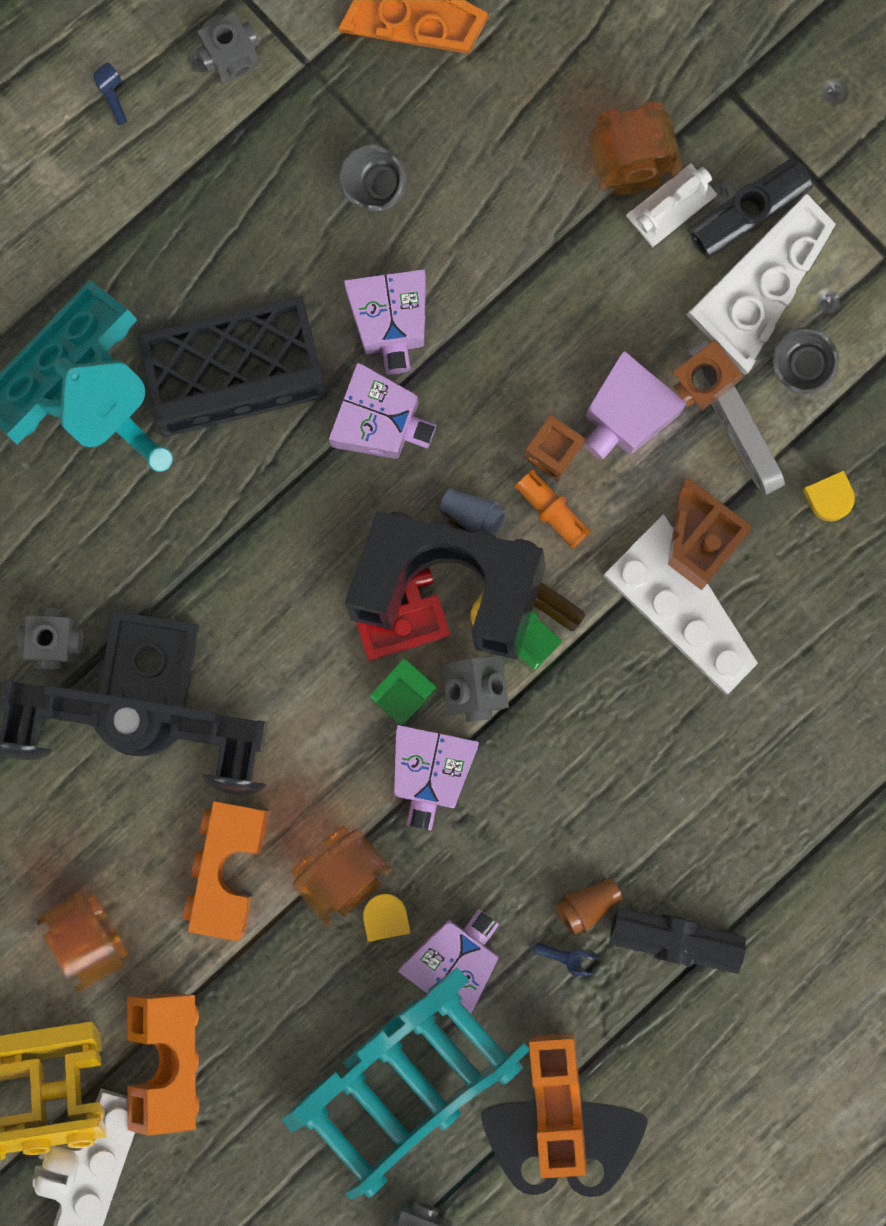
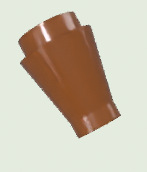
[555,878,623,935]

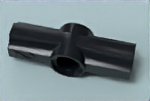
[687,157,813,259]
[609,907,746,974]

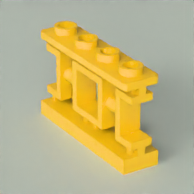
[0,1021,107,1160]

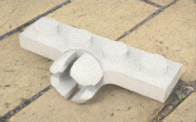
[33,1089,135,1226]

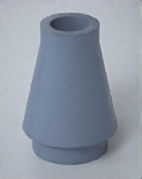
[439,488,506,536]

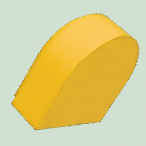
[803,471,855,522]
[363,894,411,942]

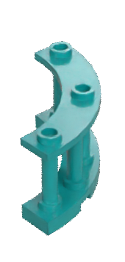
[281,967,530,1200]

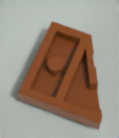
[668,478,753,591]

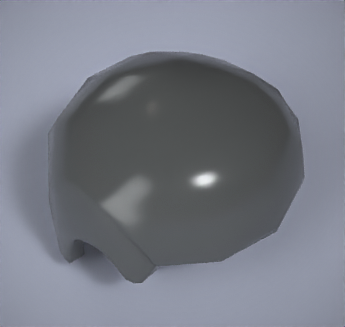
[339,144,408,213]
[773,328,839,394]

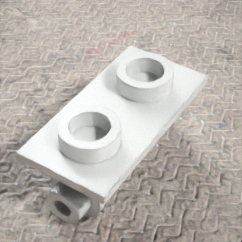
[626,163,717,248]

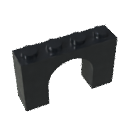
[345,511,546,660]

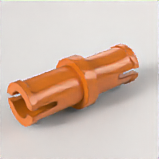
[514,468,592,549]

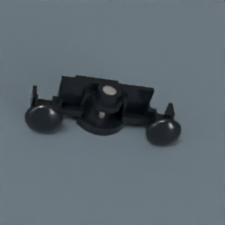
[0,611,268,795]

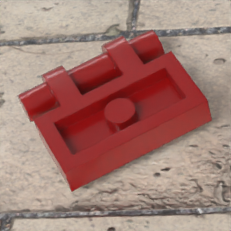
[347,567,451,662]

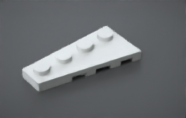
[686,194,836,375]
[603,514,758,695]

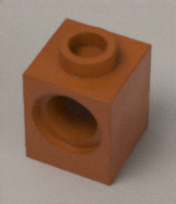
[673,340,743,411]
[524,414,586,482]

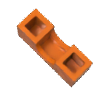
[183,801,269,942]
[127,992,199,1136]
[529,1032,587,1179]

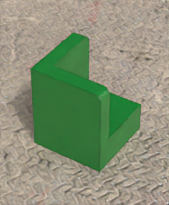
[517,610,562,673]
[369,658,437,726]

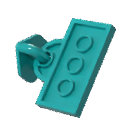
[0,280,173,472]

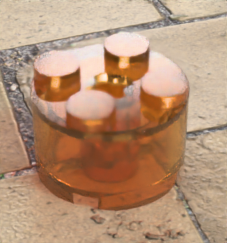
[588,101,683,195]
[291,826,393,927]
[35,890,129,994]

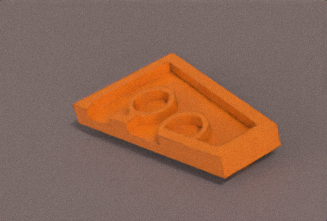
[338,0,489,54]

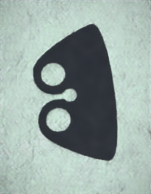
[481,1102,648,1197]

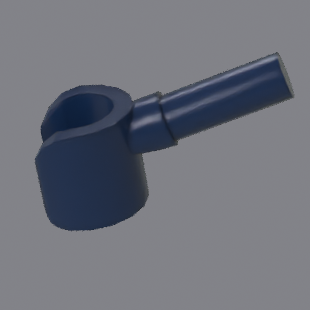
[94,62,128,126]
[534,943,598,976]

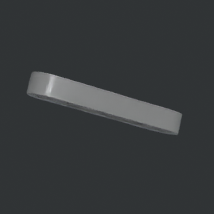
[686,341,785,496]

